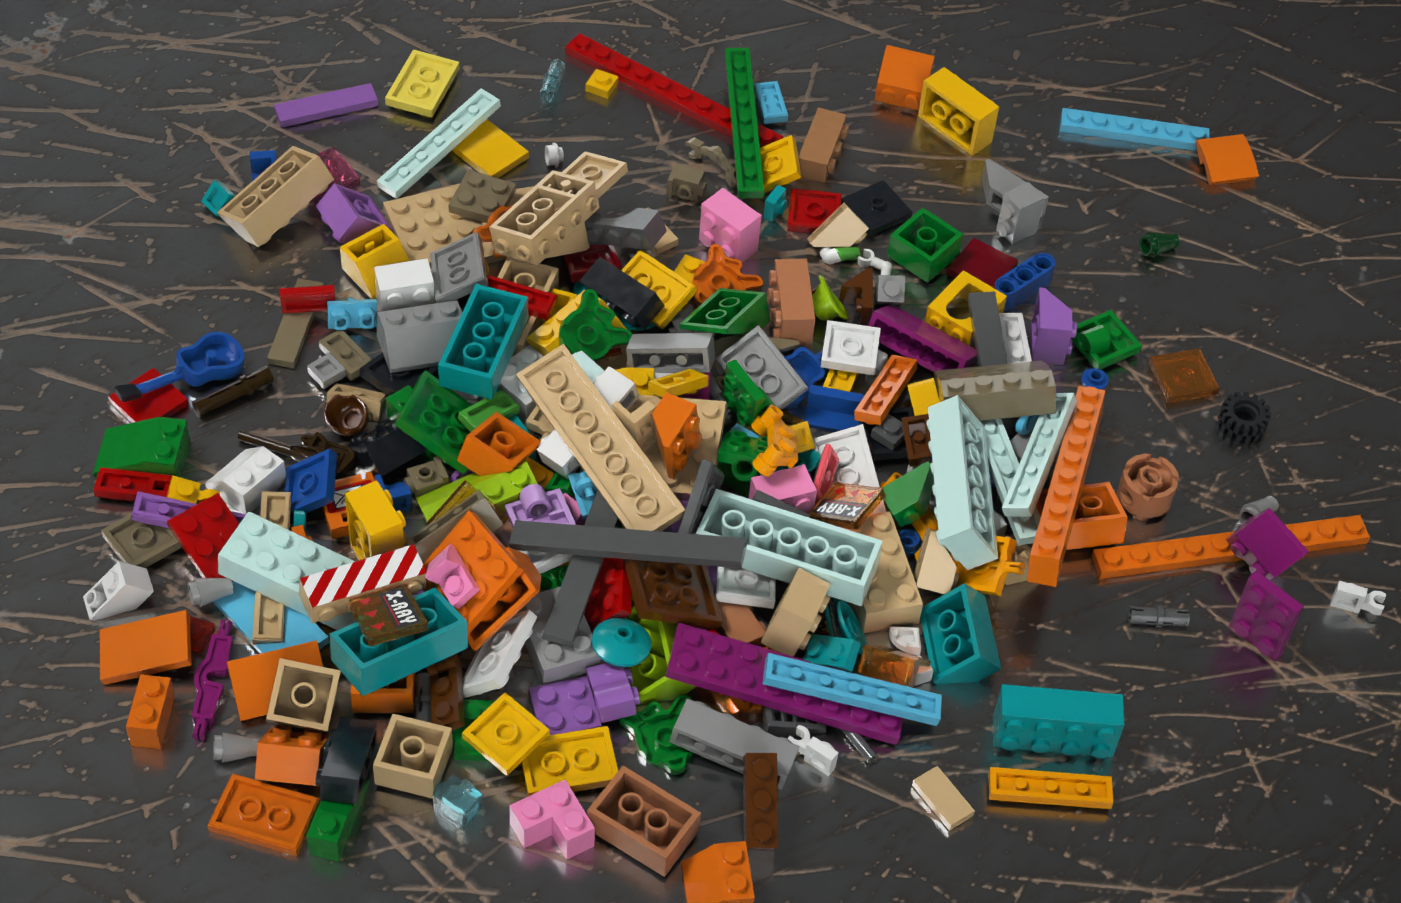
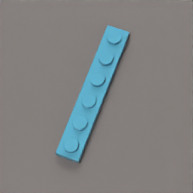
[1060,108,1210,151]
[762,653,942,726]

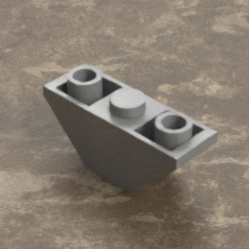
[982,158,1049,217]

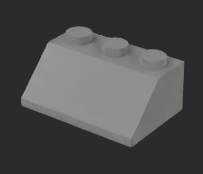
[377,300,462,373]

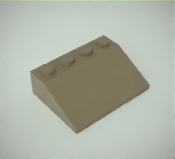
[934,360,1056,420]

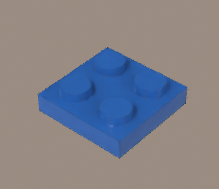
[284,449,337,520]

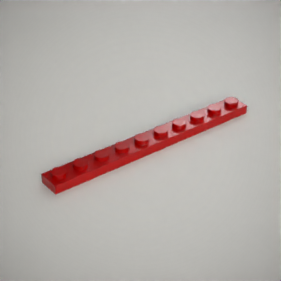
[565,33,783,148]

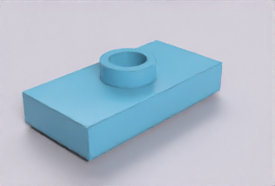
[753,81,788,124]

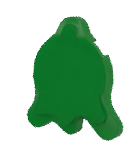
[558,289,632,361]
[619,694,693,775]

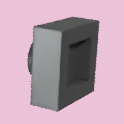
[871,414,905,451]

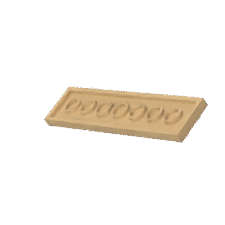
[516,344,685,532]

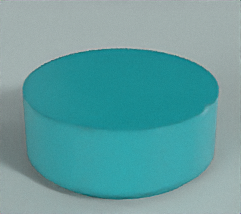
[293,510,306,530]

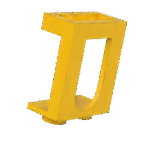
[925,270,1007,347]

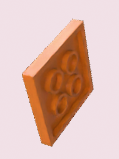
[423,510,525,635]

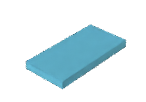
[213,581,330,654]

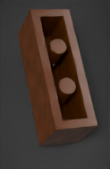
[743,753,778,851]

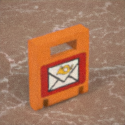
[322,471,375,539]

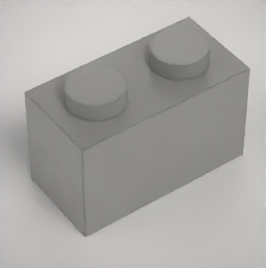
[997,182,1044,244]

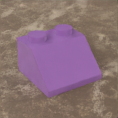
[316,183,393,244]
[1031,287,1077,365]

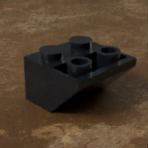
[347,418,427,477]

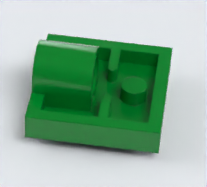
[1071,310,1142,370]
[722,359,776,434]
[717,431,768,481]

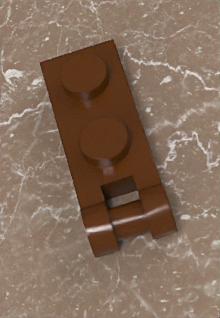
[427,653,465,731]

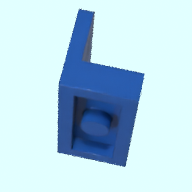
[803,384,864,432]

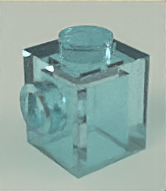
[433,774,483,831]

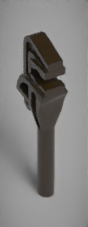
[237,430,355,479]

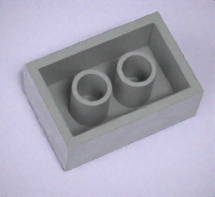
[516,587,601,685]

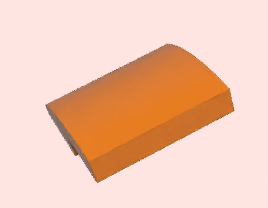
[1195,134,1259,185]

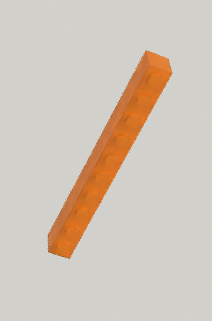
[1027,386,1106,587]

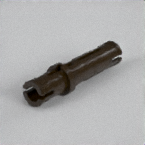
[191,365,274,417]

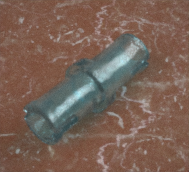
[539,59,566,103]

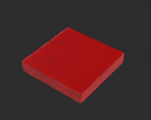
[787,188,842,234]
[108,367,189,423]

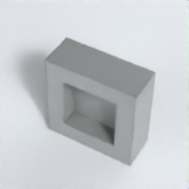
[307,353,346,389]

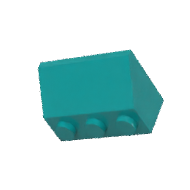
[920,583,1001,685]

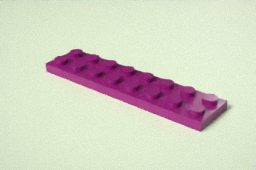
[665,623,903,745]

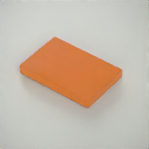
[100,610,192,685]
[227,640,323,722]
[207,773,320,856]

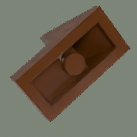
[839,268,873,325]
[901,414,933,467]

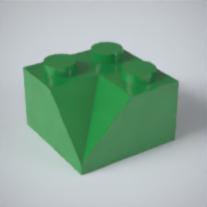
[887,207,964,283]

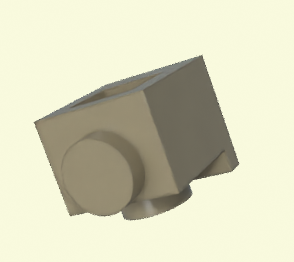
[666,163,707,202]
[403,456,449,504]

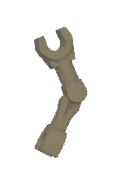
[685,137,737,188]

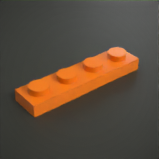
[854,355,917,425]

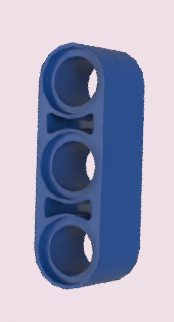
[994,253,1056,311]

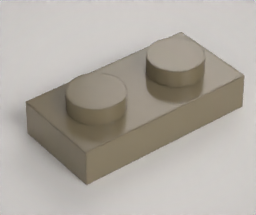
[319,330,372,381]

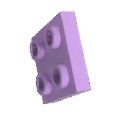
[505,484,576,528]

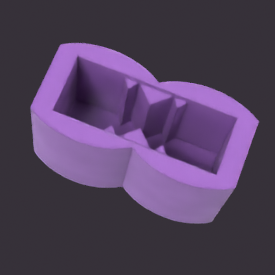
[586,662,640,723]

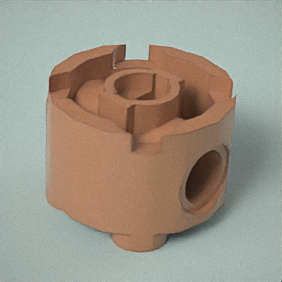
[1116,453,1179,521]

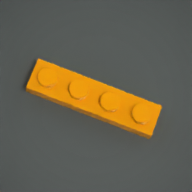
[988,767,1113,809]

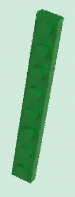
[725,48,764,199]

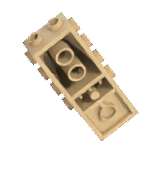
[489,151,628,266]

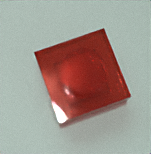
[190,616,216,653]

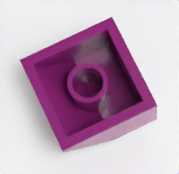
[1226,508,1309,580]

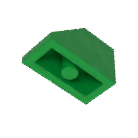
[879,461,934,527]

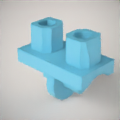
[327,297,377,330]
[568,471,597,521]

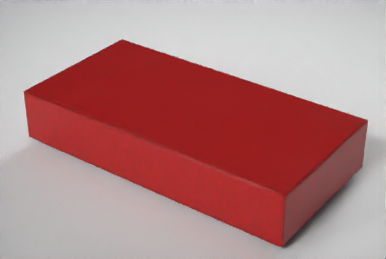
[279,285,336,313]

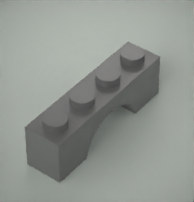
[585,208,667,251]

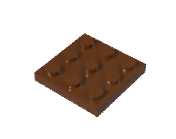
[623,559,723,629]

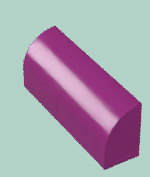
[868,304,978,372]

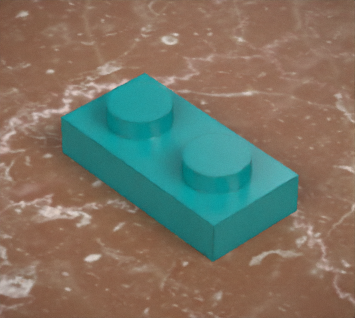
[803,634,861,672]

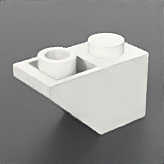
[83,561,154,621]

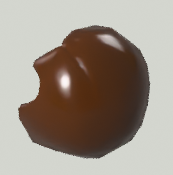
[323,394,370,437]

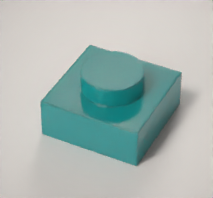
[201,180,235,217]
[763,185,788,222]

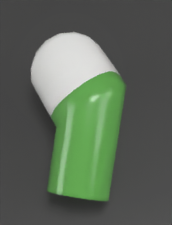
[820,246,860,265]

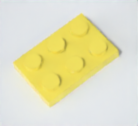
[385,49,460,118]

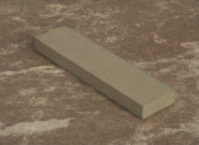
[267,278,324,369]

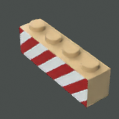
[299,544,427,624]

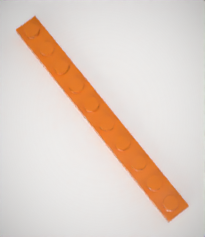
[1092,515,1370,579]

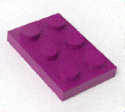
[1229,570,1304,662]

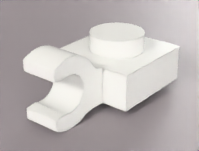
[1330,581,1386,615]
[788,725,839,776]

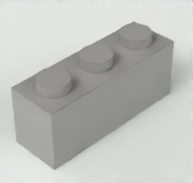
[626,333,716,373]

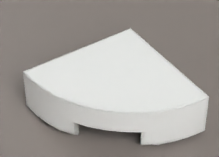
[889,627,921,655]

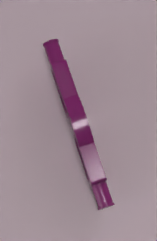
[192,619,233,741]

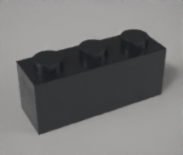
[580,257,665,330]
[315,717,377,804]

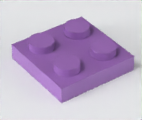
[528,676,602,735]

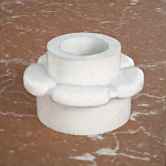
[545,143,564,168]

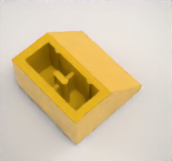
[340,224,410,299]

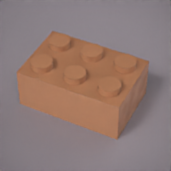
[767,259,815,351]
[587,766,701,877]

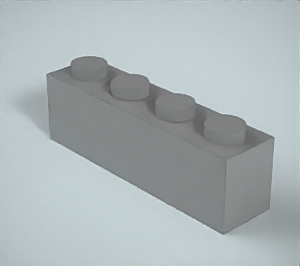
[669,699,800,790]

